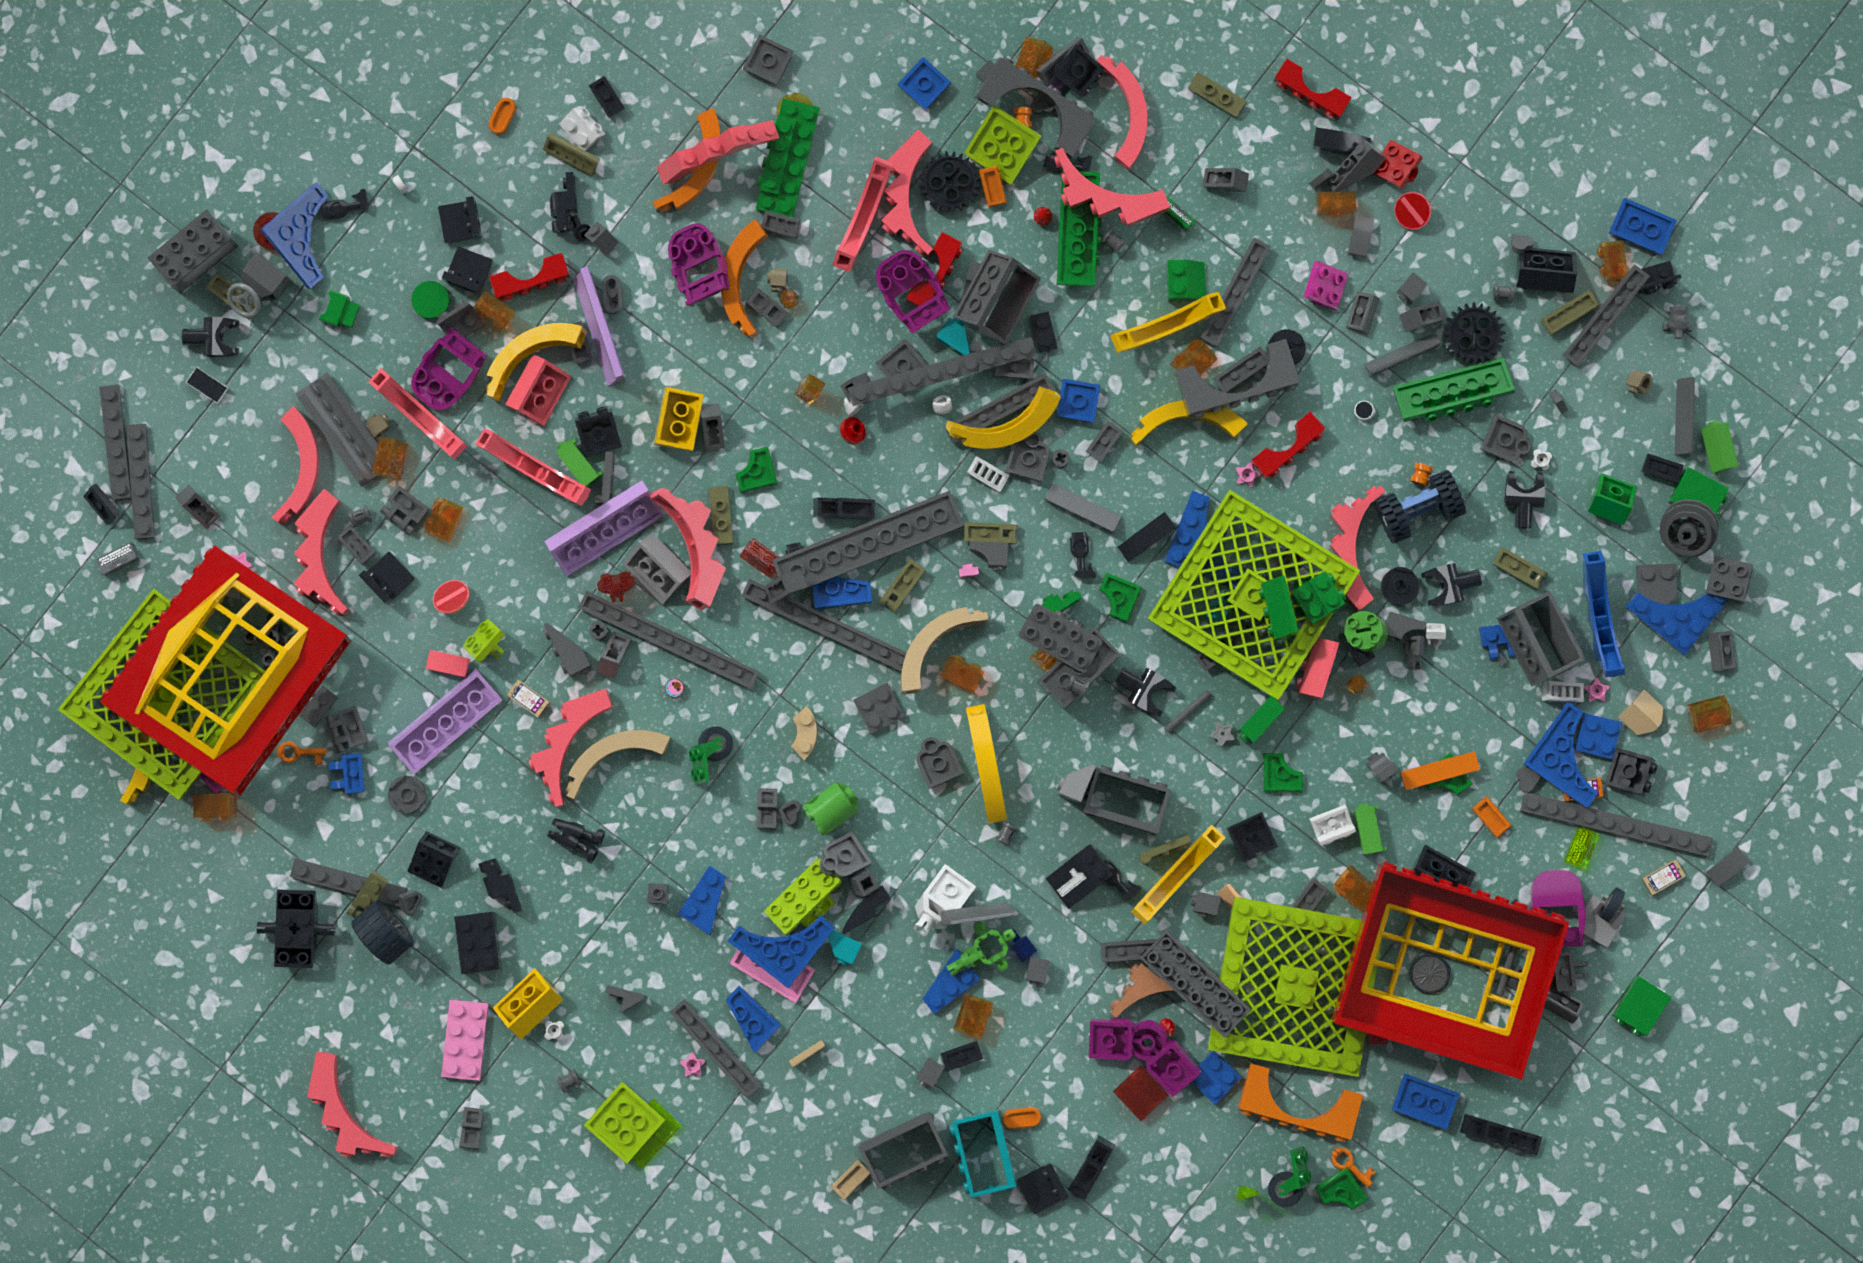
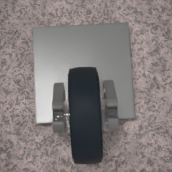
[1575,887,1626,948]

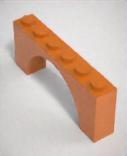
[1237,1063,1363,1142]

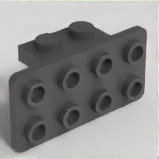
[1018,604,1102,673]

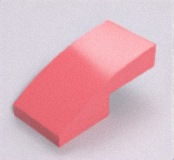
[426,650,470,677]

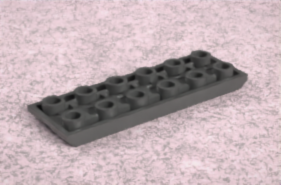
[296,372,393,487]
[1140,930,1251,1038]

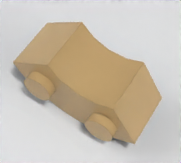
[791,706,817,761]

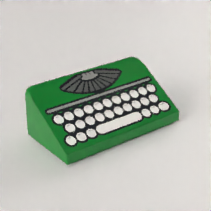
[1164,196,1195,231]

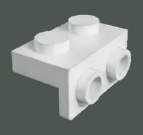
[559,106,605,151]
[1309,805,1356,845]

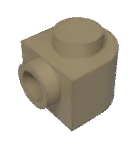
[767,268,788,293]
[1626,370,1652,395]
[366,413,392,439]

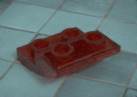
[1113,1065,1169,1122]

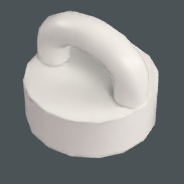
[932,395,952,415]
[844,397,864,416]

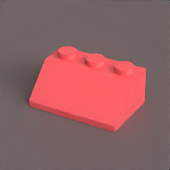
[505,355,571,426]
[1295,638,1339,700]

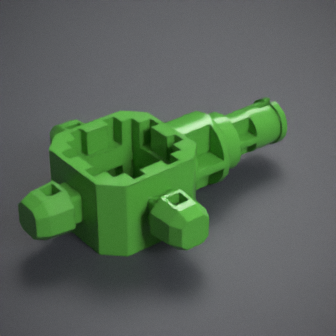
[946,921,1016,977]

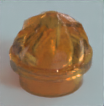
[780,289,799,308]
[1348,674,1368,693]

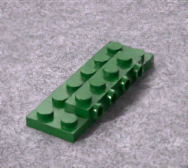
[756,98,820,217]
[1056,171,1102,287]
[1393,358,1515,422]

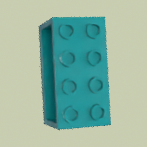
[950,1109,1016,1198]

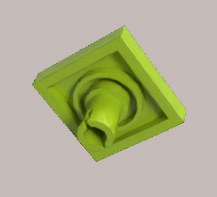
[462,618,506,663]

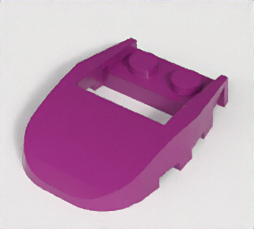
[668,223,729,307]
[876,250,950,334]
[411,328,488,410]
[1529,870,1586,947]

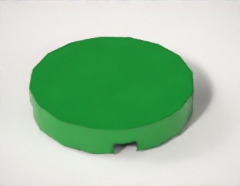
[411,281,450,319]

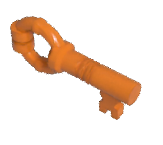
[277,741,327,765]
[1331,1147,1376,1188]

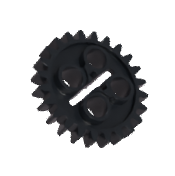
[919,151,981,213]
[1443,302,1506,365]

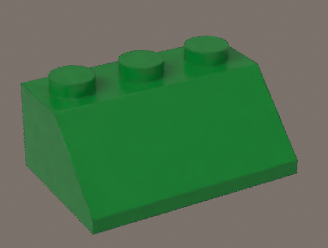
[1258,575,1299,641]

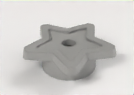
[1210,722,1235,747]

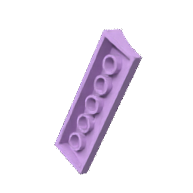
[573,267,626,386]
[544,480,664,576]
[388,669,502,774]

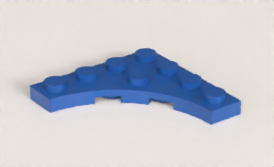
[260,182,329,289]
[1164,490,1240,589]
[1625,592,1729,655]
[1523,701,1598,809]
[727,915,835,988]

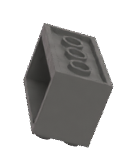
[148,209,239,294]
[953,250,1041,345]
[1497,591,1585,687]
[1037,626,1120,710]
[1083,765,1171,835]
[858,1111,948,1190]

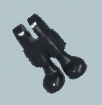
[546,818,605,864]

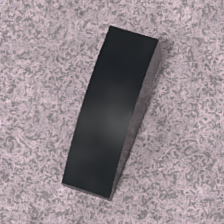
[1313,127,1371,155]
[813,497,875,519]
[1117,512,1176,563]
[842,885,890,934]
[1068,1135,1115,1199]

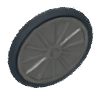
[1409,953,1450,994]

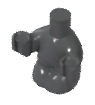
[1662,306,1692,339]

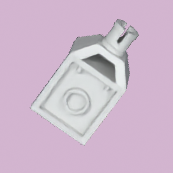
[914,864,976,936]

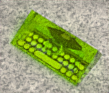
[1564,826,1600,870]
[1234,1184,1258,1201]

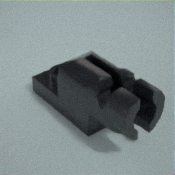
[549,172,578,233]
[478,858,523,913]

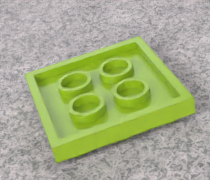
[964,105,1042,184]
[584,1081,666,1164]

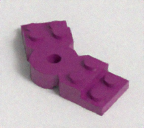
[1089,1018,1202,1097]

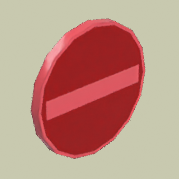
[1394,192,1431,230]
[433,580,470,614]

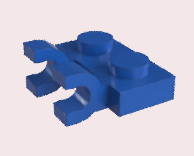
[1479,625,1516,660]
[329,753,365,794]

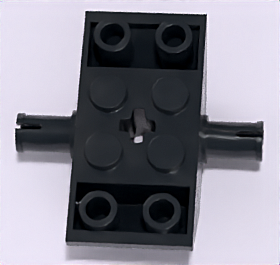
[257,890,336,968]

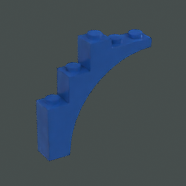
[1582,551,1625,677]

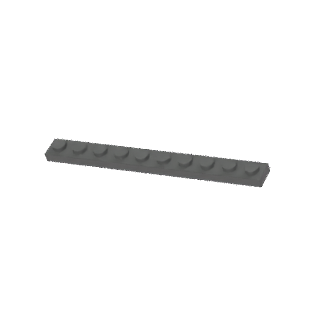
[847,337,1036,407]
[741,579,906,672]
[578,591,760,690]
[1520,792,1713,857]

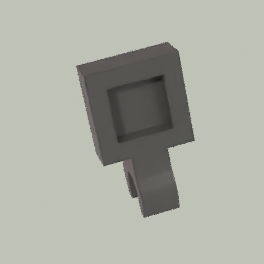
[1404,636,1425,669]

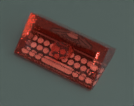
[740,538,780,578]

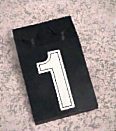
[1045,844,1115,909]

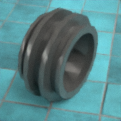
[1659,499,1719,557]

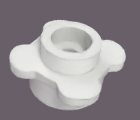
[1531,449,1552,470]
[544,1021,564,1040]

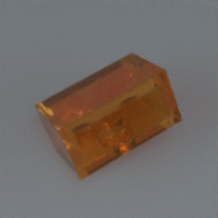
[1316,191,1356,217]
[940,654,984,693]
[1687,695,1732,733]
[193,793,237,822]

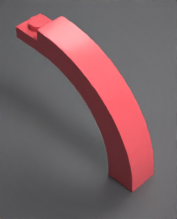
[1096,55,1147,171]
[832,157,894,272]
[368,368,467,460]
[272,406,320,524]

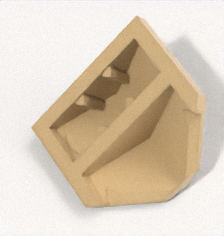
[1618,690,1663,735]

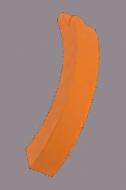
[652,108,721,213]
[721,219,769,338]

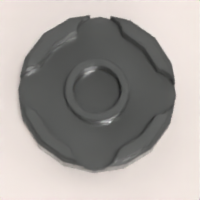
[388,776,427,814]

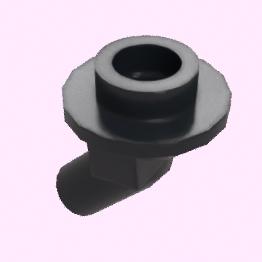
[571,215,590,241]

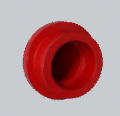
[1034,207,1053,226]
[1159,1018,1176,1036]

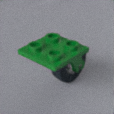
[689,726,733,785]
[1268,1146,1312,1207]

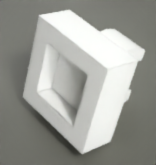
[1425,623,1446,645]

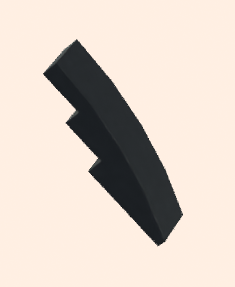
[1460,1114,1542,1155]

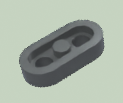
[602,275,623,314]

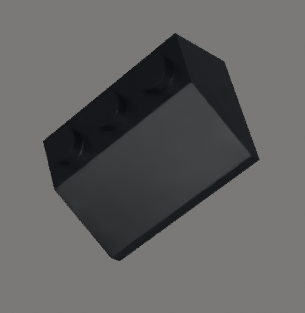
[1516,248,1577,293]
[1411,845,1476,887]

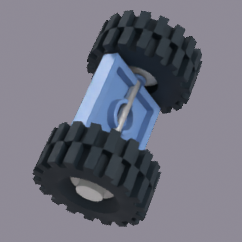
[1374,470,1466,544]

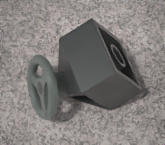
[227,253,292,318]

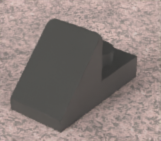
[605,985,646,1013]

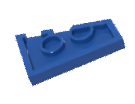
[813,577,872,610]
[678,866,726,935]
[923,949,980,1014]
[726,986,781,1054]

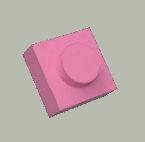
[959,564,979,578]

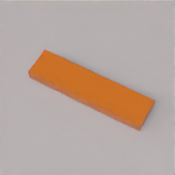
[1400,751,1480,790]

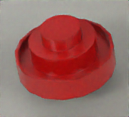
[840,416,866,445]

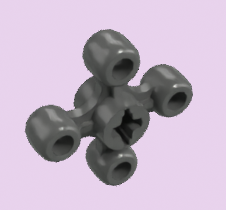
[243,613,295,668]

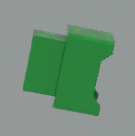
[319,290,361,328]

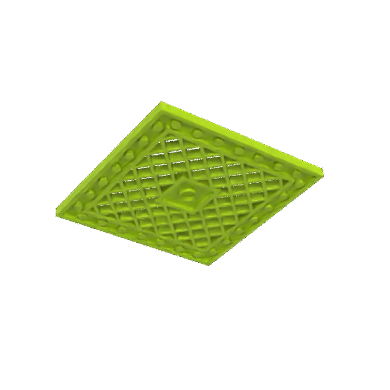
[1147,490,1360,701]
[57,589,266,801]
[1207,897,1382,1077]

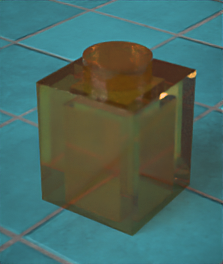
[794,373,826,404]

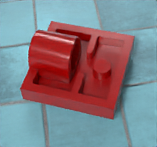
[1373,140,1423,189]

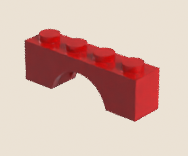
[1274,58,1352,120]
[906,232,964,307]
[489,253,570,302]
[1251,411,1325,479]

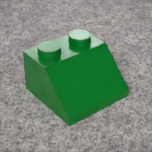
[1166,260,1206,302]
[1588,473,1637,525]

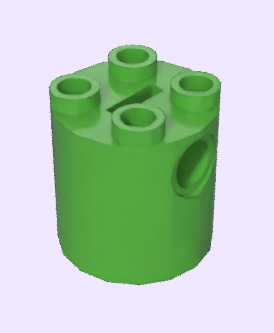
[1345,611,1388,652]
[803,781,858,836]

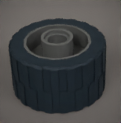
[351,901,414,965]

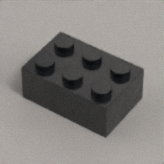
[454,911,502,974]

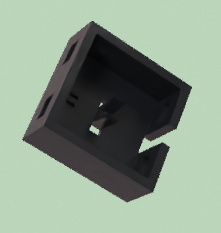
[1226,812,1278,863]

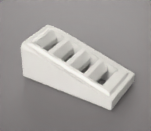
[967,456,1009,492]
[1542,681,1584,703]

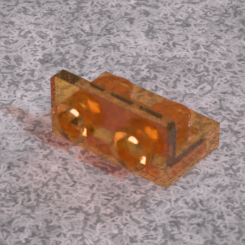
[424,497,464,542]

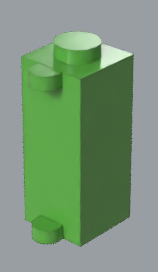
[1701,420,1739,473]
[556,438,604,487]
[1353,803,1388,855]

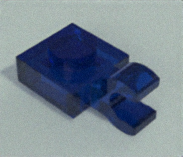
[1011,928,1037,962]

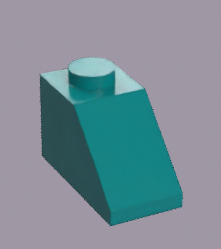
[936,318,970,356]
[828,930,862,966]

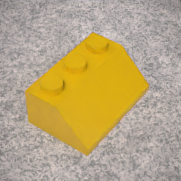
[653,387,704,451]
[493,968,563,1040]

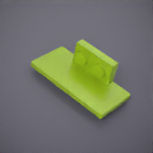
[764,858,841,935]

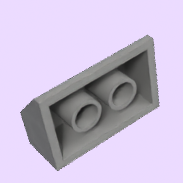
[623,533,691,605]
[1056,764,1096,804]

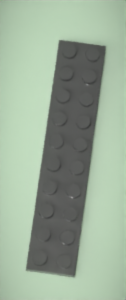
[772,490,964,589]

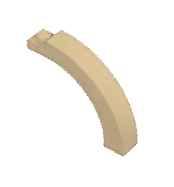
[900,607,988,695]
[566,730,671,800]

